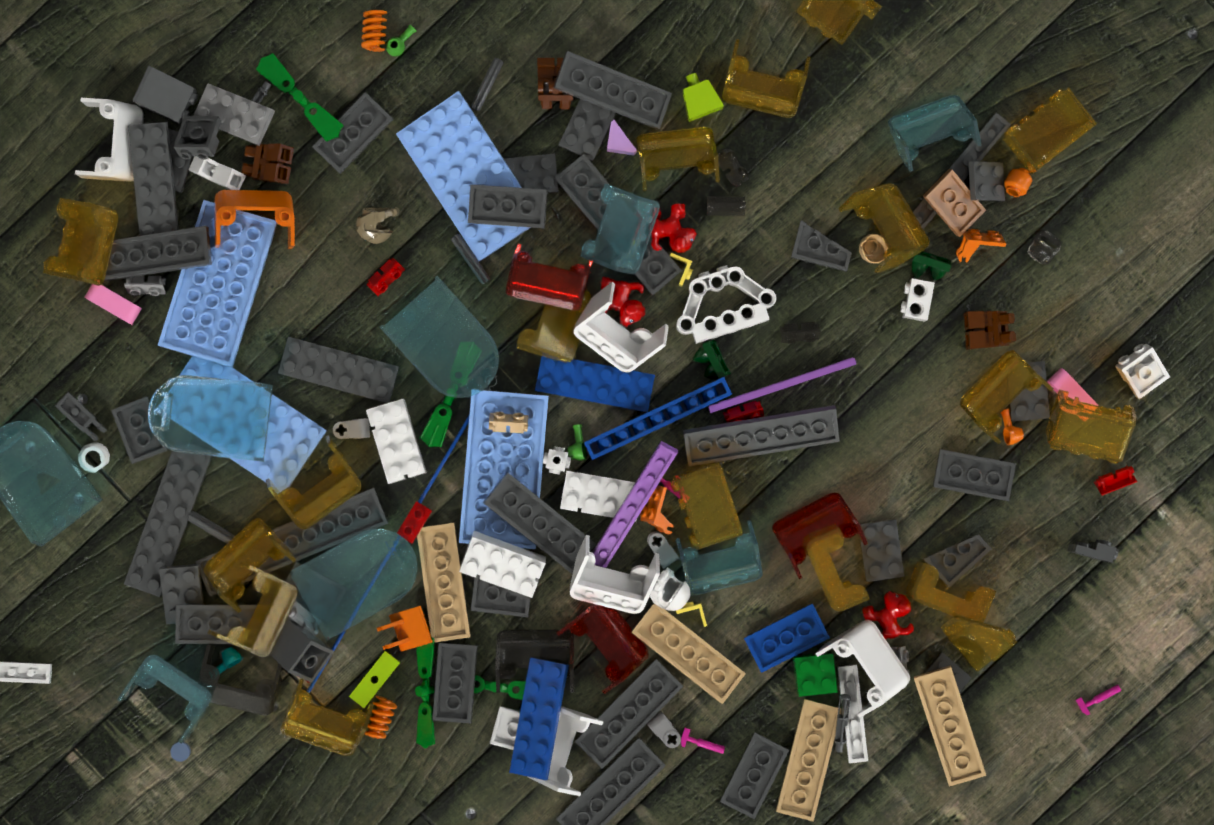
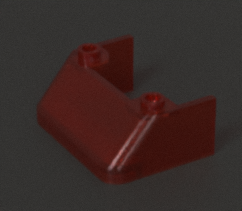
[505,244,593,310]
[772,492,868,579]
[557,603,649,694]

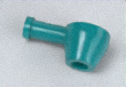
[209,647,243,679]

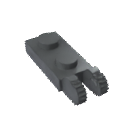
[55,392,107,441]

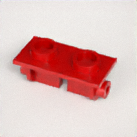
[366,258,405,296]
[723,400,764,423]
[1094,465,1137,495]
[396,501,432,544]

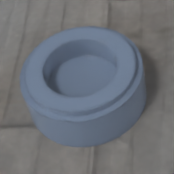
[170,741,191,762]

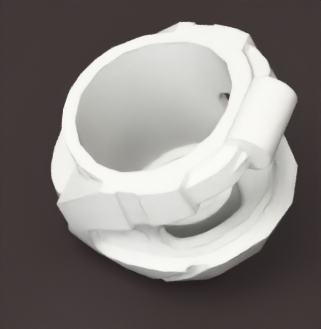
[650,567,690,611]

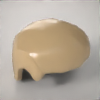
[859,234,888,263]

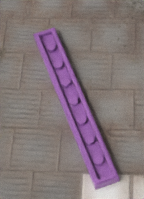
[708,357,856,413]
[592,441,678,568]

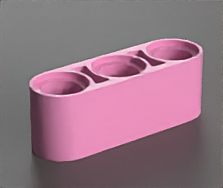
[85,281,142,325]
[1047,368,1099,421]

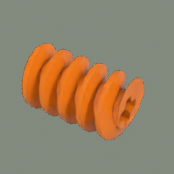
[361,10,388,52]
[362,696,397,739]

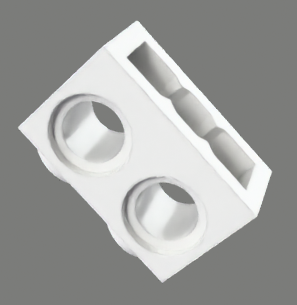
[900,278,935,322]

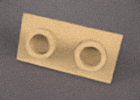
[489,412,528,433]

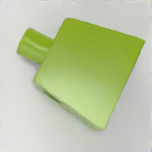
[683,73,724,122]

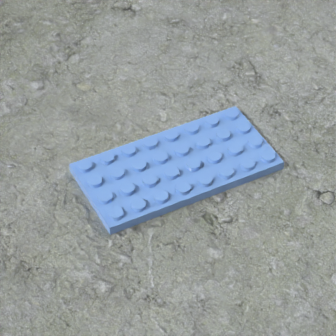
[396,91,531,262]
[158,200,277,368]
[157,356,327,494]
[459,389,549,549]

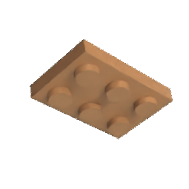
[923,169,986,237]

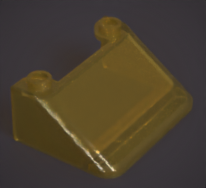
[517,270,591,362]
[941,615,1017,671]

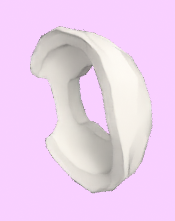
[78,442,110,473]

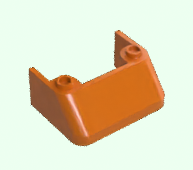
[214,190,295,249]

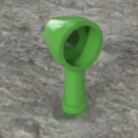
[386,25,416,57]
[568,424,586,461]

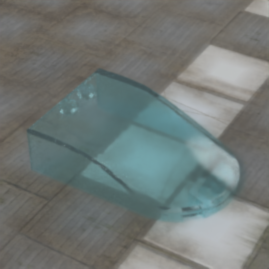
[380,276,499,398]
[148,375,273,462]
[0,421,103,547]
[290,529,418,641]

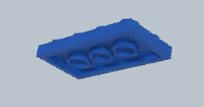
[744,603,830,673]

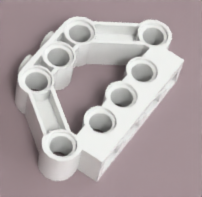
[676,265,776,344]

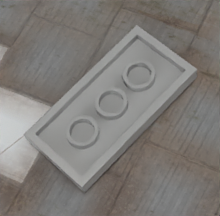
[193,83,275,146]

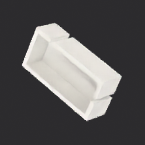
[366,399,427,484]
[560,471,637,522]
[459,531,546,598]

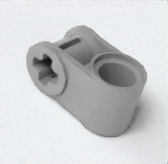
[333,418,370,439]
[647,531,679,569]
[647,711,681,748]

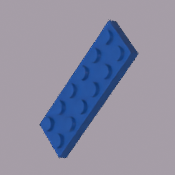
[535,353,655,413]
[509,658,569,780]

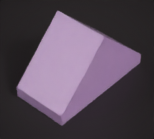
[607,120,637,155]

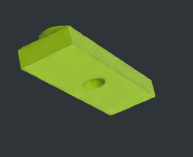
[349,651,401,708]

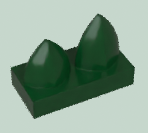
[912,249,952,281]
[693,339,731,379]

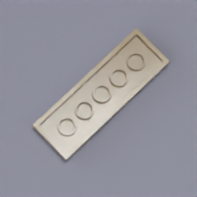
[417,523,471,642]
[631,603,746,704]
[914,665,986,787]
[776,699,841,822]

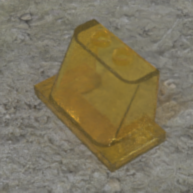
[796,0,882,45]

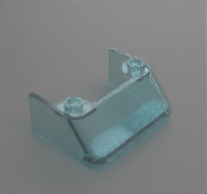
[888,95,982,172]
[676,520,763,595]
[117,655,212,744]

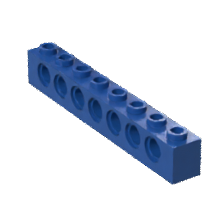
[584,377,732,460]

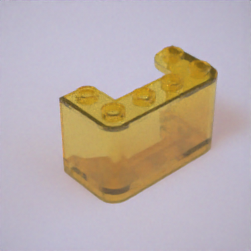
[1003,87,1097,175]
[43,198,118,286]
[1046,389,1137,464]
[670,461,743,550]
[802,523,870,612]
[906,561,996,625]

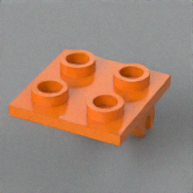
[956,229,1006,263]
[640,485,674,534]
[376,605,432,652]

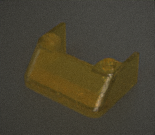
[722,39,811,118]
[637,127,720,191]
[838,183,929,273]
[960,350,1054,444]
[266,435,361,529]
[204,518,296,613]
[208,562,298,657]
[280,679,374,756]

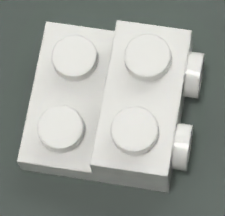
[1115,344,1170,399]

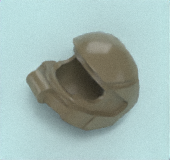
[356,207,399,244]

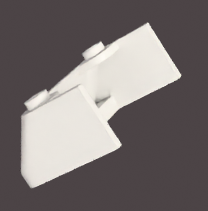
[75,98,144,182]
[574,282,668,372]
[570,535,660,614]
[815,620,910,718]
[528,706,603,796]

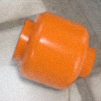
[1004,168,1032,197]

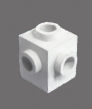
[543,446,571,475]

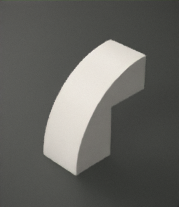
[189,156,246,190]

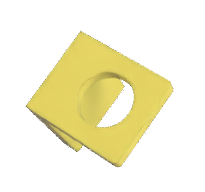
[670,253,693,287]
[676,601,707,627]

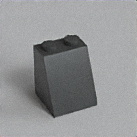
[133,66,198,125]
[263,616,334,683]

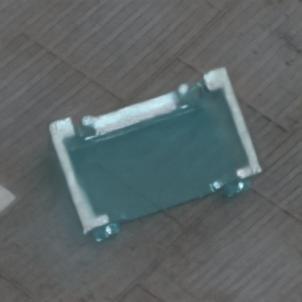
[580,183,660,274]

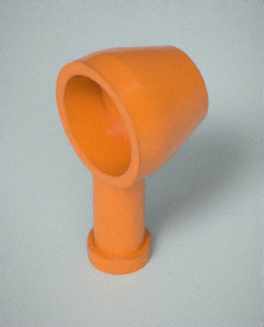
[1000,409,1024,445]

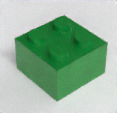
[793,652,837,697]

